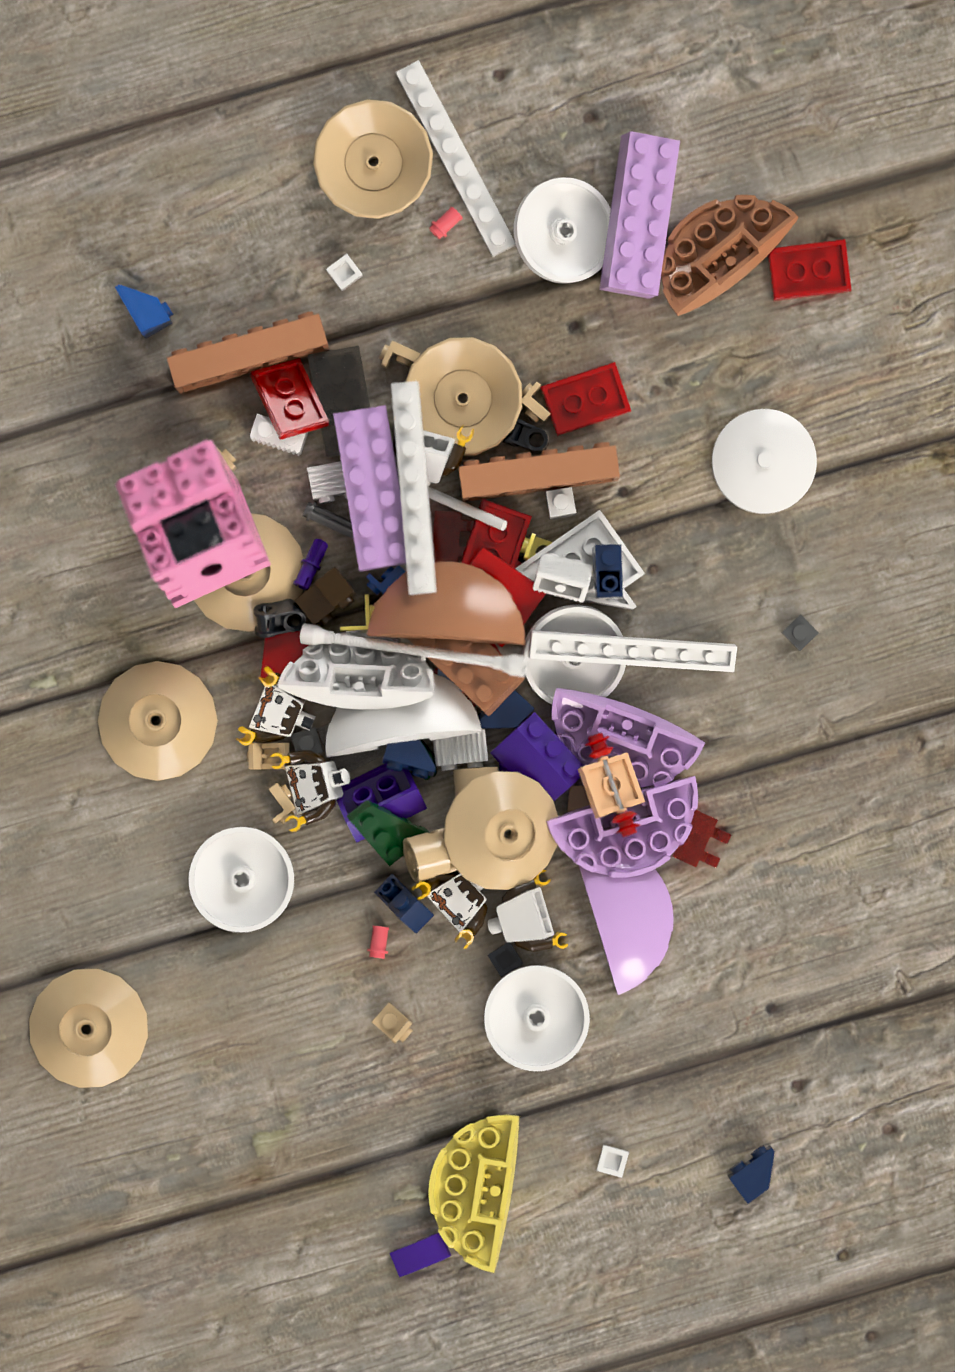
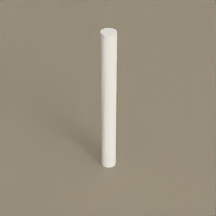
[428,486,507,531]

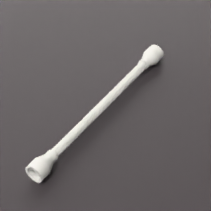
[300,623,528,677]

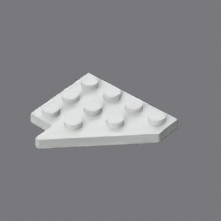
[515,510,645,610]

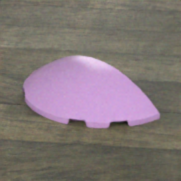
[552,688,705,788]
[546,776,698,878]
[579,866,673,995]

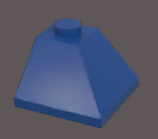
[115,284,173,339]

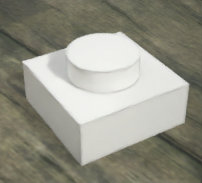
[326,254,363,291]
[596,1144,629,1178]

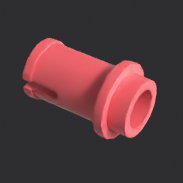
[429,206,463,240]
[367,926,389,959]

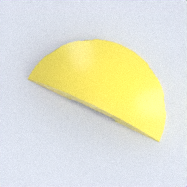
[428,1115,519,1273]

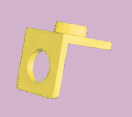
[520,533,553,561]
[340,594,375,632]

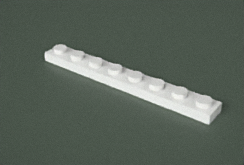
[396,60,516,257]
[391,381,437,595]
[528,631,737,672]

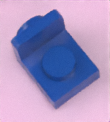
[366,566,405,595]

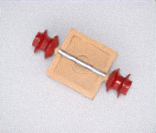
[578,733,645,837]

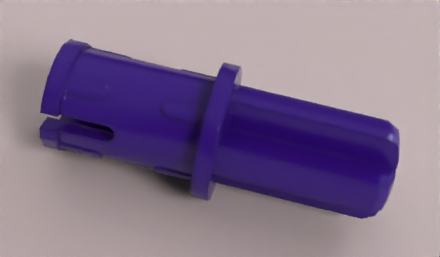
[293,538,328,591]

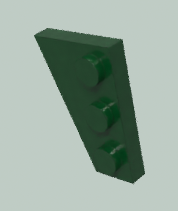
[347,800,429,867]

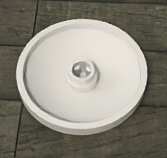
[514,178,611,283]
[712,409,817,514]
[522,605,626,704]
[189,827,294,932]
[484,965,589,1071]

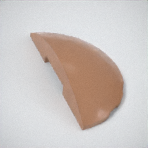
[661,195,798,316]
[367,562,525,645]

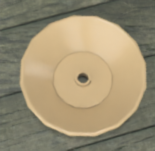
[313,99,433,219]
[405,337,522,456]
[194,513,303,632]
[98,661,218,781]
[444,771,558,890]
[29,969,148,1088]

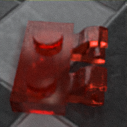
[433,511,474,563]
[672,810,731,868]

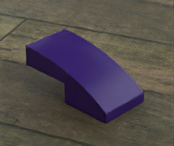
[389,1232,452,1277]

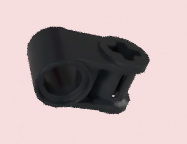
[502,418,549,454]
[253,599,306,638]

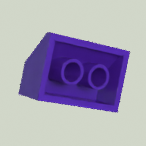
[490,712,584,801]
[336,764,427,843]

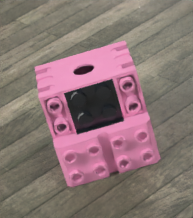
[115,440,271,608]

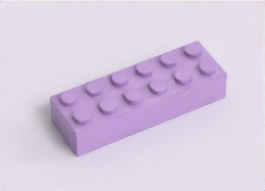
[599,131,680,299]
[334,405,407,572]

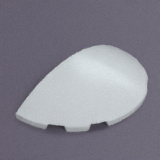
[278,630,435,710]
[326,673,482,758]

